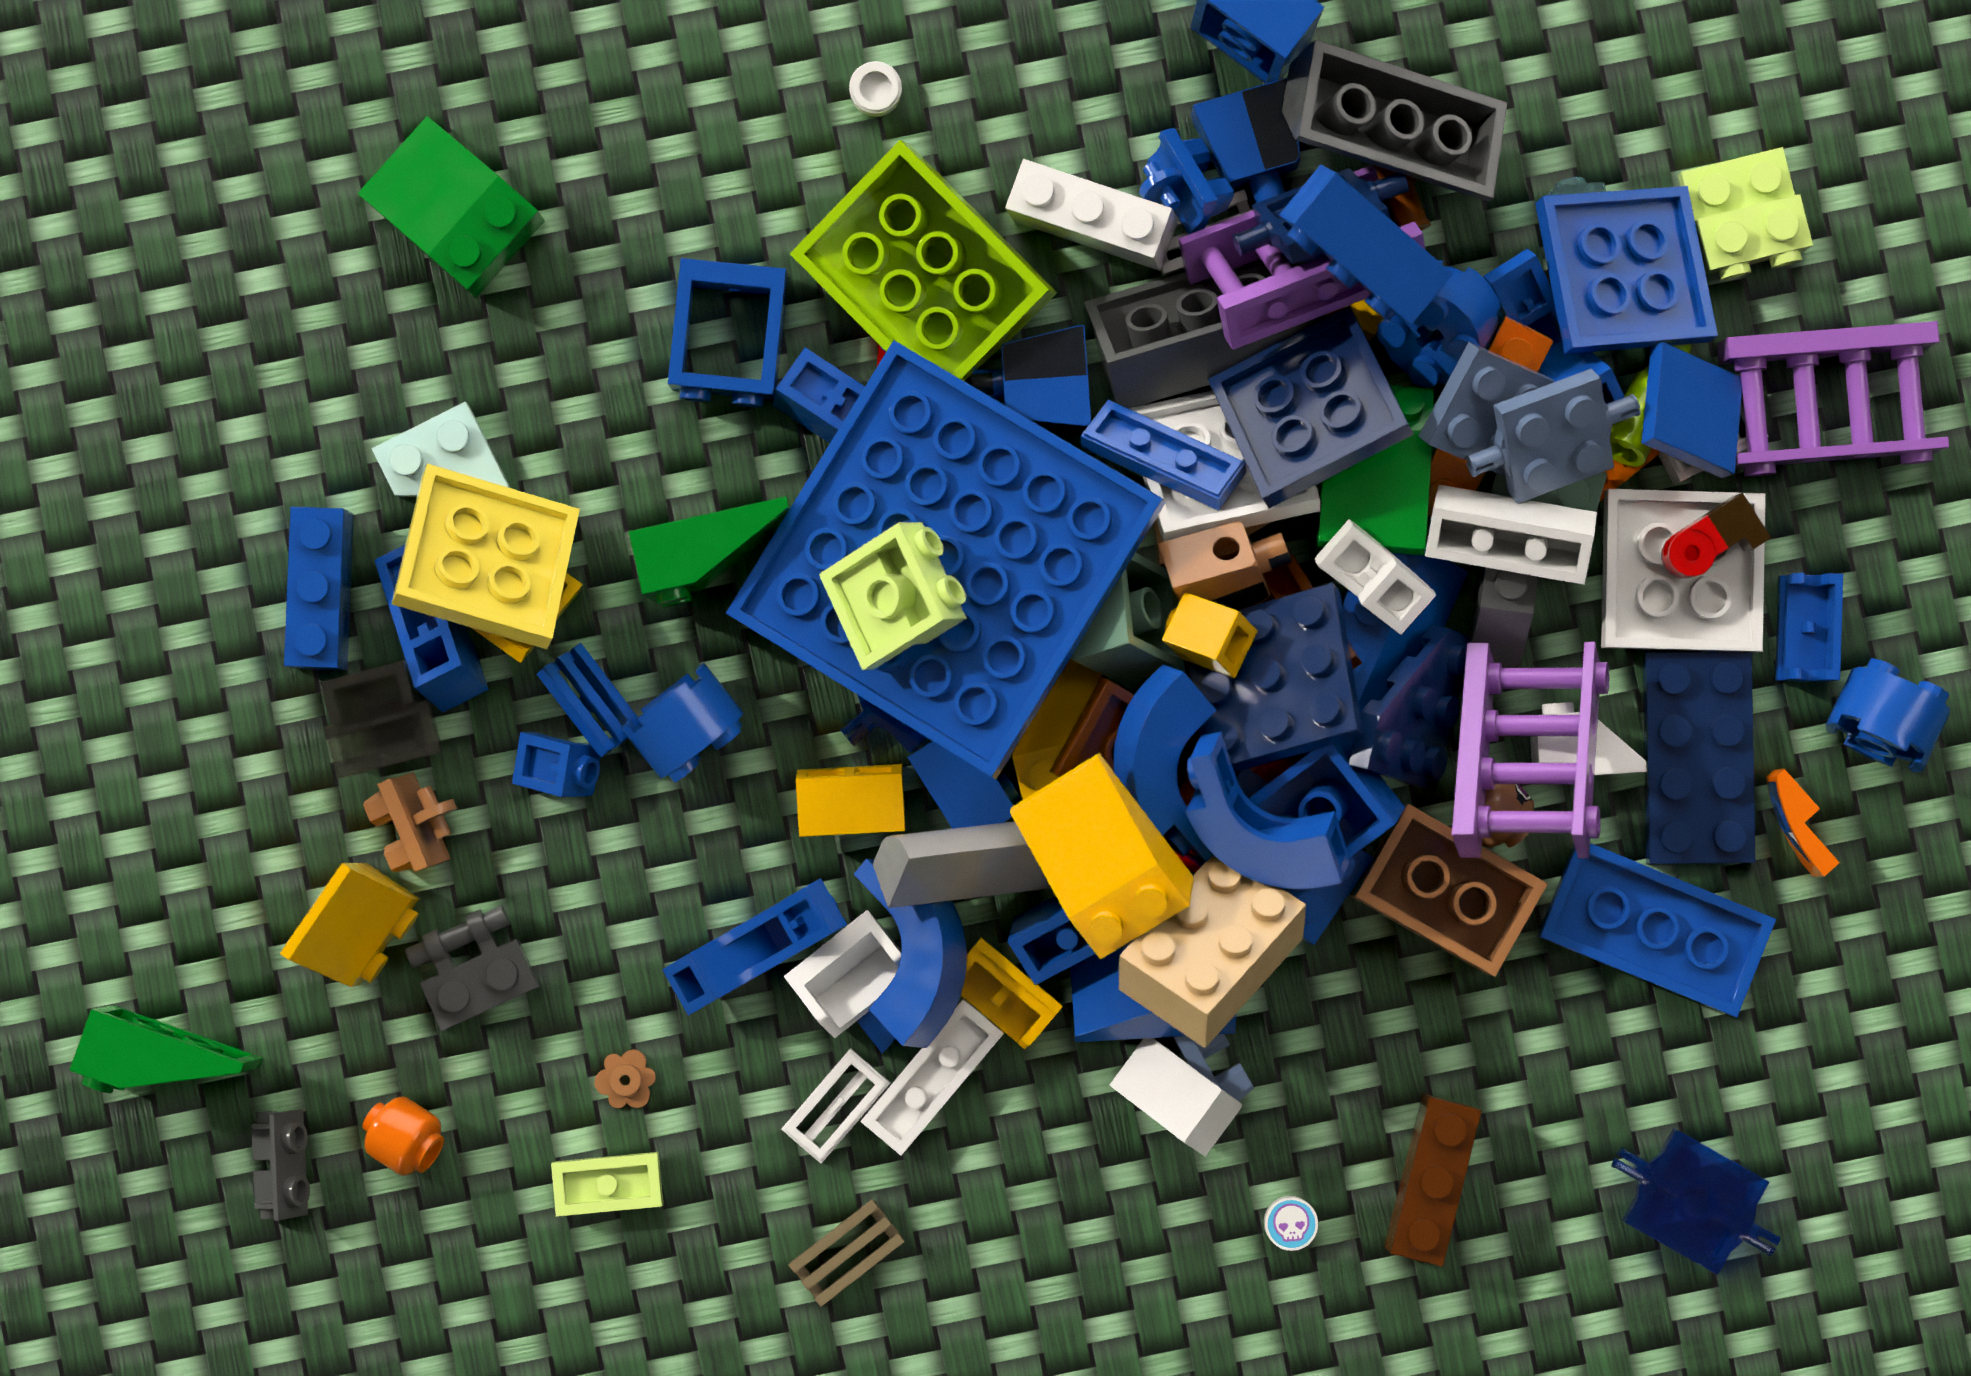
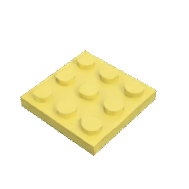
[392,463,580,649]

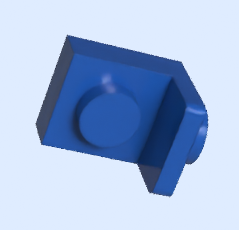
[512,732,600,797]

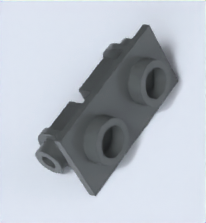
[251,1109,310,1221]

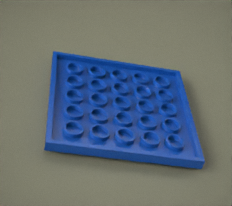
[726,340,1166,780]

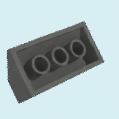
[1282,40,1507,202]
[1084,256,1316,409]

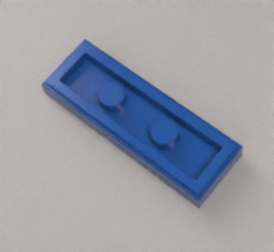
[1081,400,1246,511]

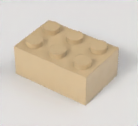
[1119,855,1306,1048]

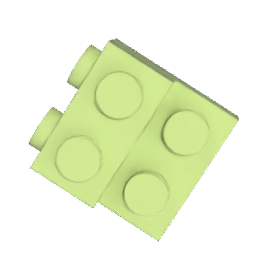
[1678,147,1813,281]
[819,522,966,670]

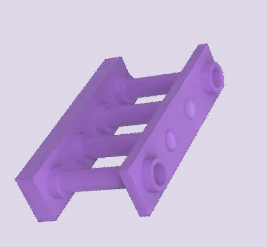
[1178,165,1425,350]
[1717,321,1949,477]
[1452,642,1609,859]

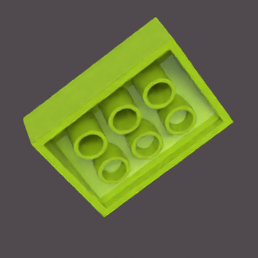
[790,140,1057,381]

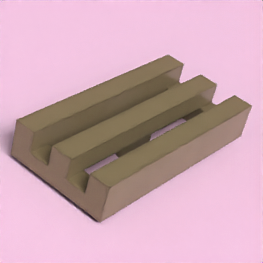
[788,1198,905,1307]

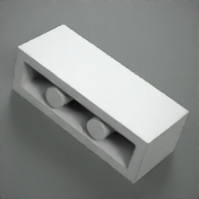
[1005,159,1178,271]
[1425,485,1597,585]

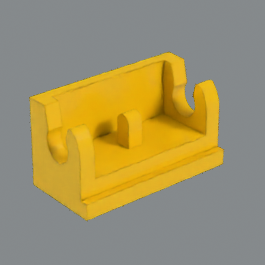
[795,764,905,837]
[961,937,1063,1049]

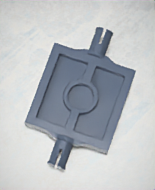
[1465,369,1641,504]

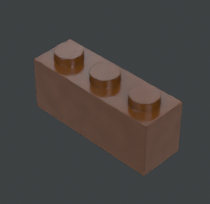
[1384,1093,1482,1267]

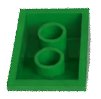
[357,116,545,299]
[1317,386,1434,555]
[628,496,791,608]
[69,1005,264,1094]

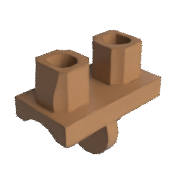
[363,772,457,872]

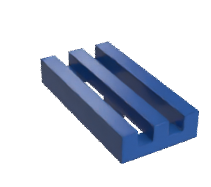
[536,643,641,758]

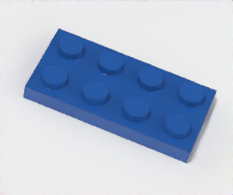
[1537,843,1776,1017]

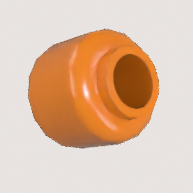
[362,1096,444,1176]

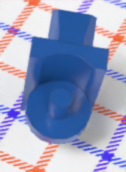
[1139,128,1234,235]

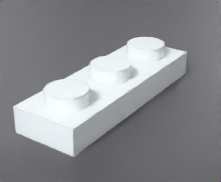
[860,999,1004,1155]

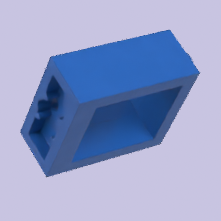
[668,258,789,408]

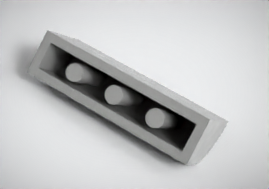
[873,821,1051,908]

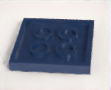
[1208,306,1414,509]
[1188,583,1364,772]

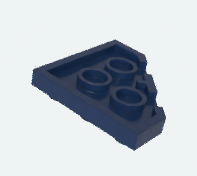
[1349,625,1471,791]

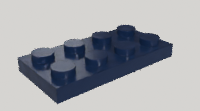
[1643,652,1756,864]

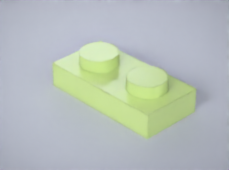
[551,1152,664,1217]

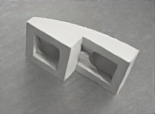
[1314,519,1436,635]

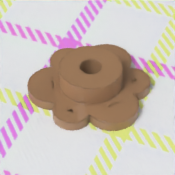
[594,1049,656,1108]

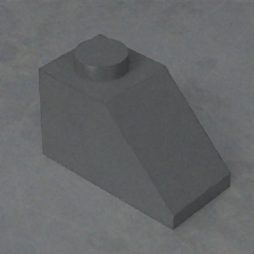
[1469,566,1538,668]

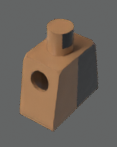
[1158,521,1292,610]

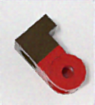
[1661,493,1772,578]

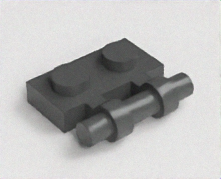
[405,905,540,1031]

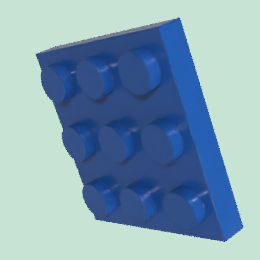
[1535,186,1718,354]

